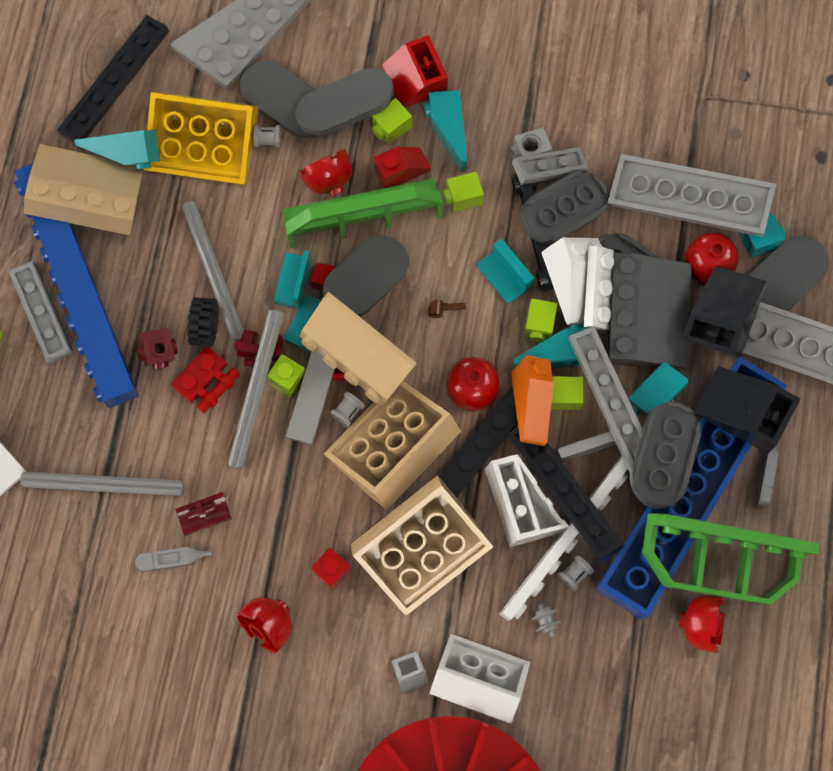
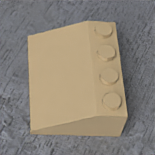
[24,144,143,235]
[299,292,417,405]
[324,381,461,510]
[351,475,493,616]

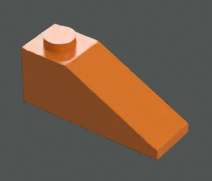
[511,355,554,446]

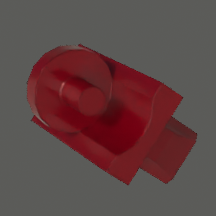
[234,330,286,370]
[175,492,232,536]

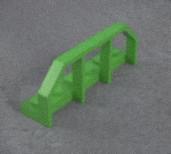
[282,178,443,248]
[642,513,820,605]

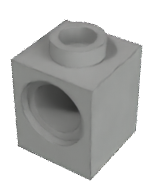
[510,127,553,160]

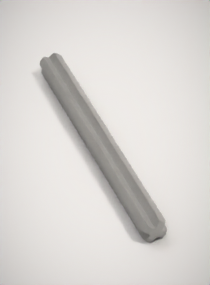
[182,201,244,343]
[228,309,284,468]
[21,471,185,496]

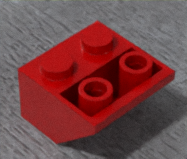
[382,35,448,108]

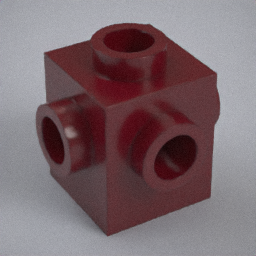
[137,328,178,370]

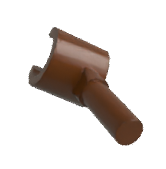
[428,299,466,318]

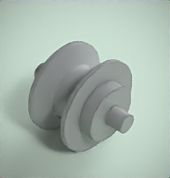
[531,604,562,638]

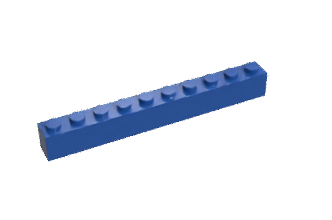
[14,163,139,408]

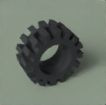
[187,297,219,347]

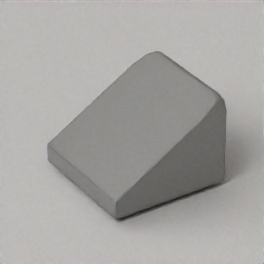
[391,651,429,694]

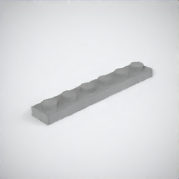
[568,326,643,474]

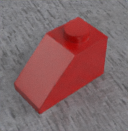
[373,147,432,188]

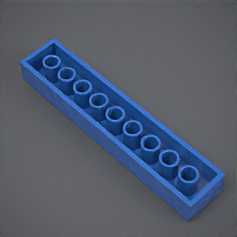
[595,356,787,621]

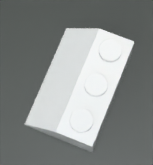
[429,633,530,723]

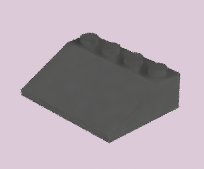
[607,253,691,369]

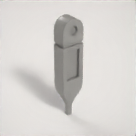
[756,446,778,508]
[135,547,212,572]

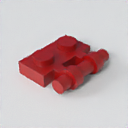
[170,347,241,414]

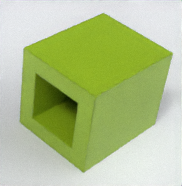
[372,98,412,145]
[443,171,484,213]
[524,298,557,343]
[267,354,305,398]
[551,376,583,410]

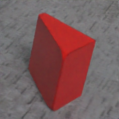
[310,262,337,290]

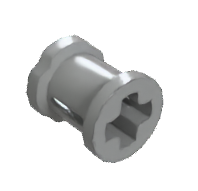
[253,124,282,148]
[330,392,365,428]
[557,554,594,592]

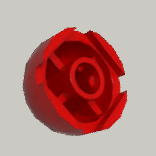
[299,149,352,197]
[684,232,739,285]
[446,356,500,412]
[679,595,725,653]
[237,597,293,654]

